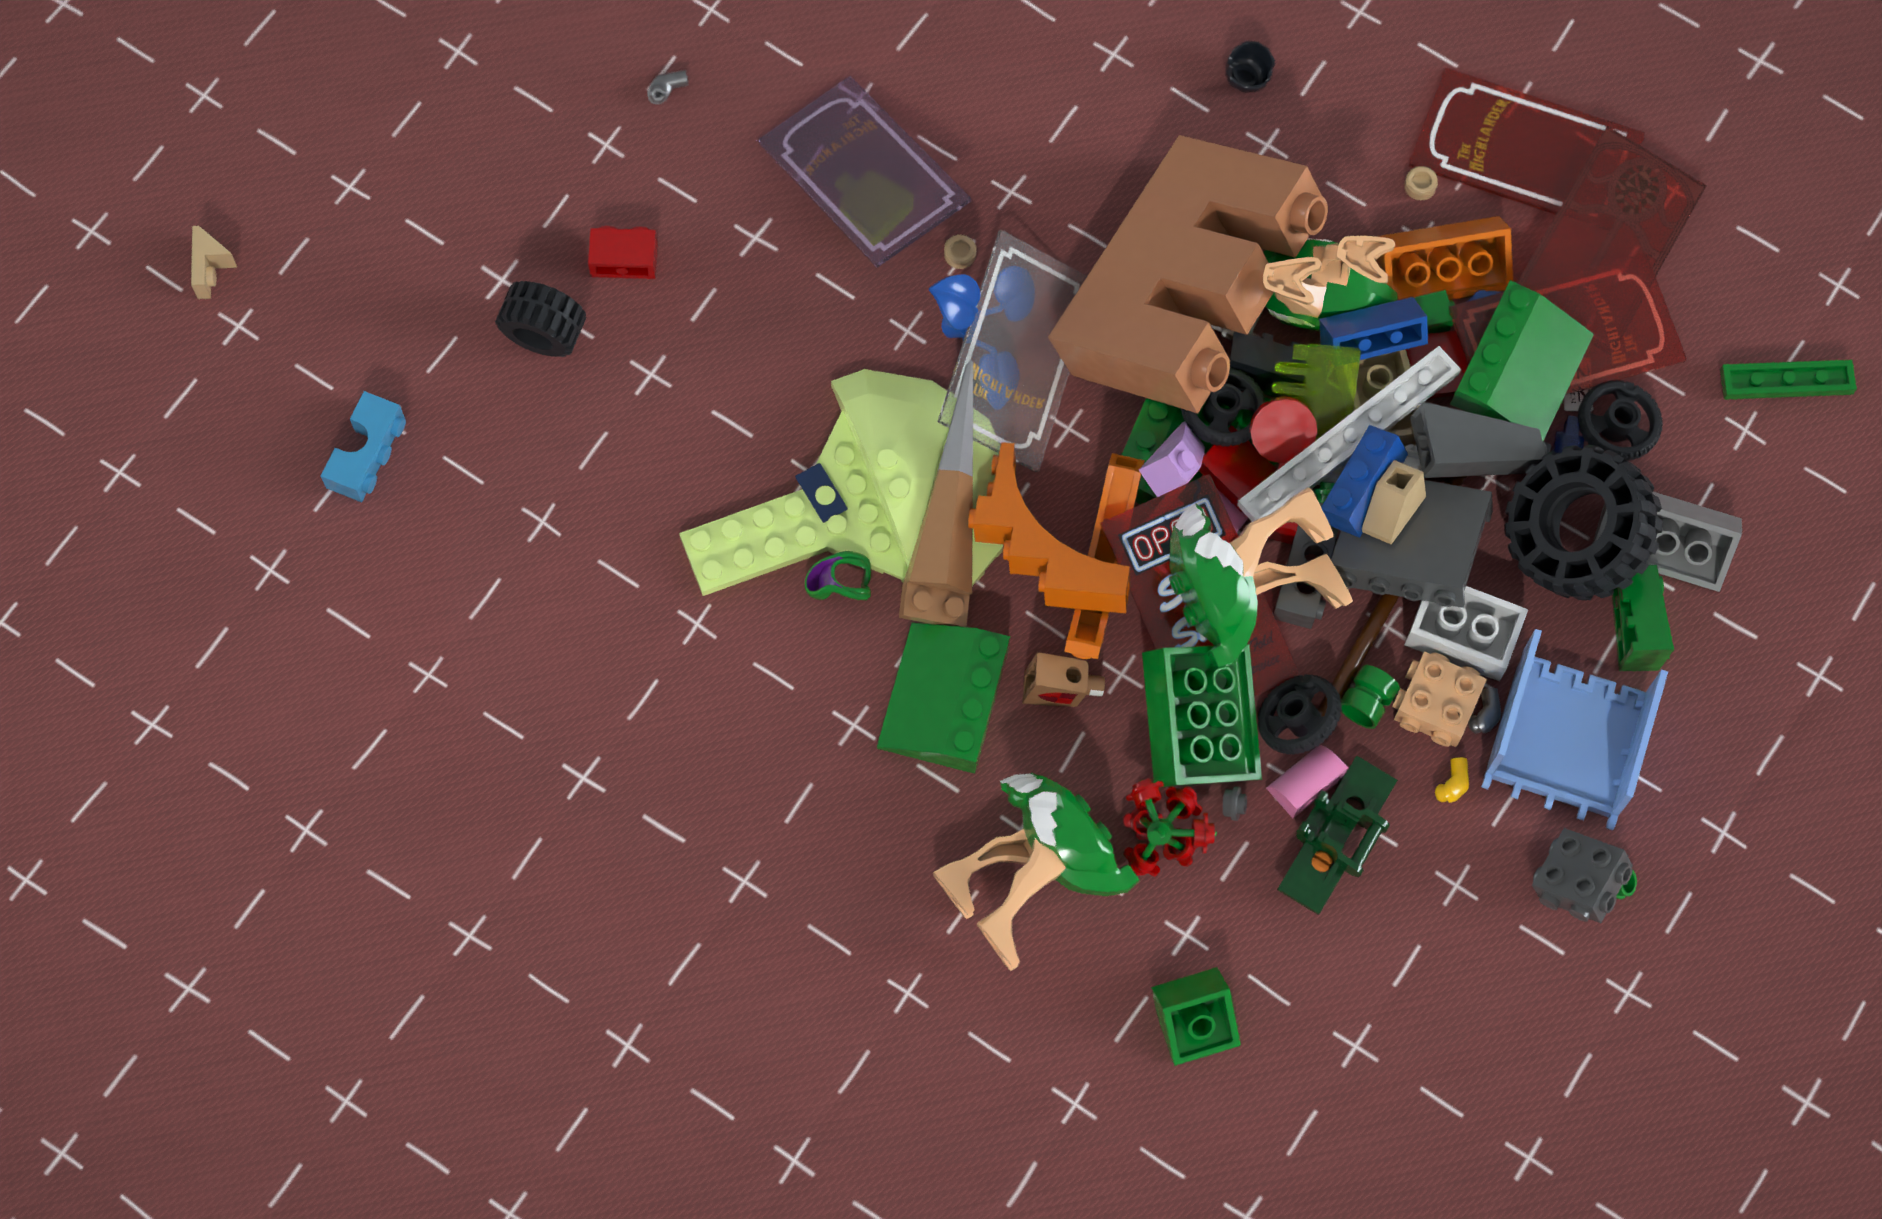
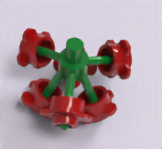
[1123,779,1217,876]

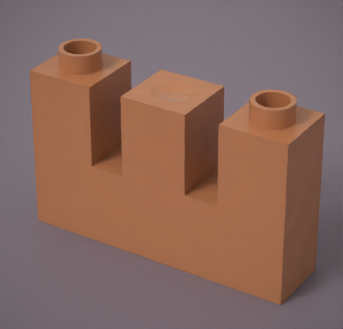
[1048,135,1328,413]

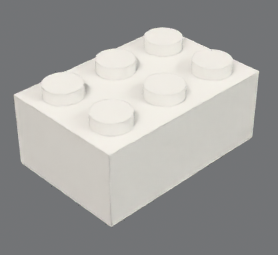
[1405,586,1528,681]

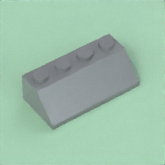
[1593,492,1742,592]

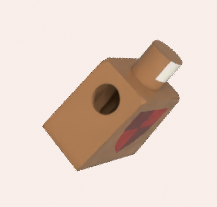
[1022,652,1105,707]

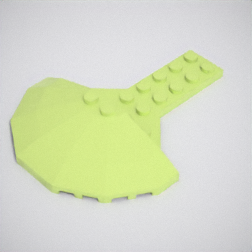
[679,369,1003,596]

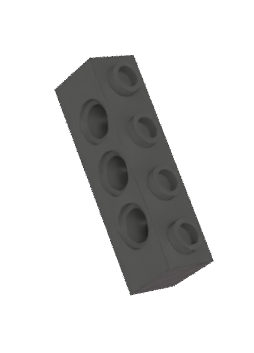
[1272,488,1338,629]

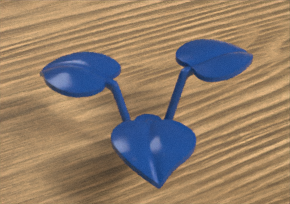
[929,267,1034,411]

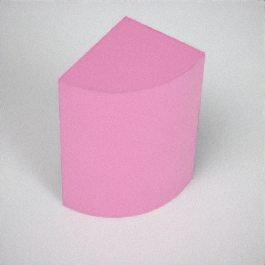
[1266,745,1348,818]

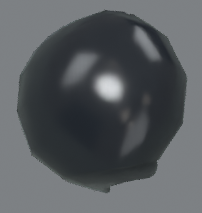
[1225,41,1275,93]

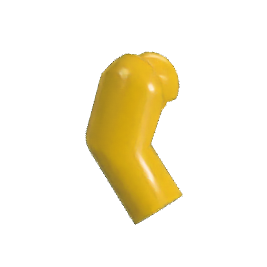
[1435,757,1469,803]

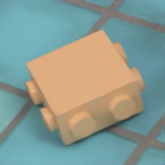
[1392,651,1487,747]

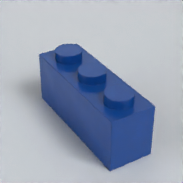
[1319,297,1428,366]
[1321,425,1408,538]

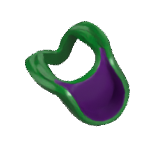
[804,551,871,600]

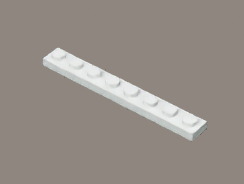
[1237,346,1461,522]

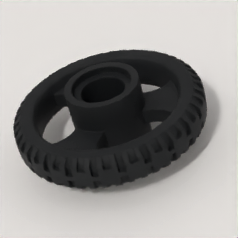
[1181,367,1266,447]
[1577,380,1663,461]
[1257,674,1342,755]

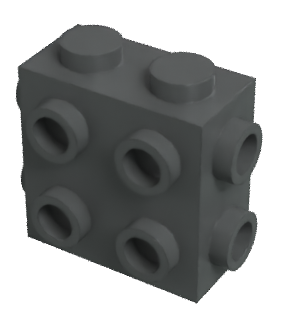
[1532,828,1633,924]

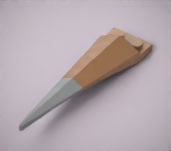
[899,360,973,627]

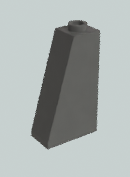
[1410,403,1547,478]

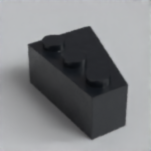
[1225,331,1329,402]

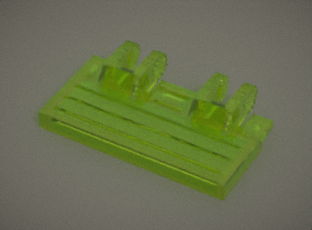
[1272,344,1361,464]

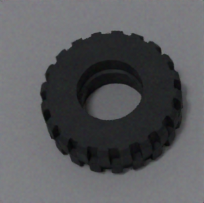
[1504,445,1663,600]

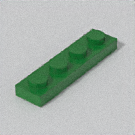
[1720,360,1857,400]

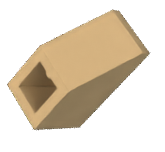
[1362,460,1426,545]

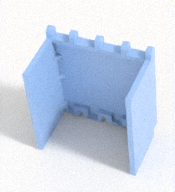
[1481,629,1668,830]

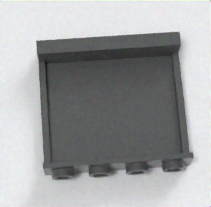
[1331,480,1493,608]

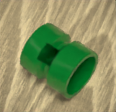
[1341,665,1400,729]

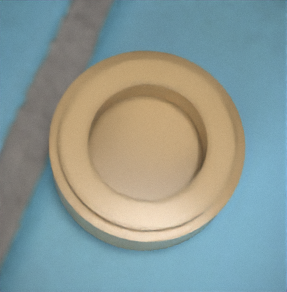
[1404,167,1438,200]
[944,235,976,269]

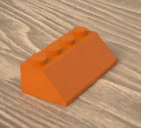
[1376,216,1513,300]

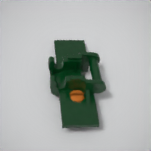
[1277,756,1398,915]

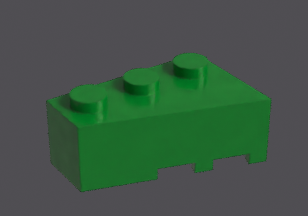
[1612,565,1674,671]

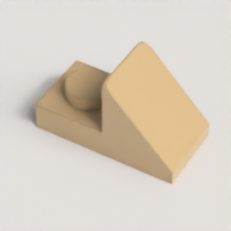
[191,226,237,299]

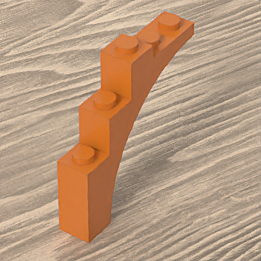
[968,442,1131,614]
[1064,453,1145,659]

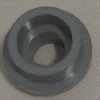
[1223,786,1247,821]

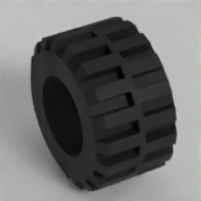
[495,281,587,357]

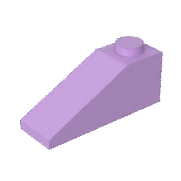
[1139,421,1205,497]

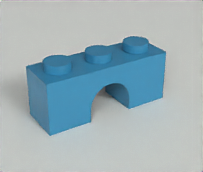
[321,391,406,502]

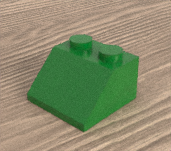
[1151,967,1241,1066]

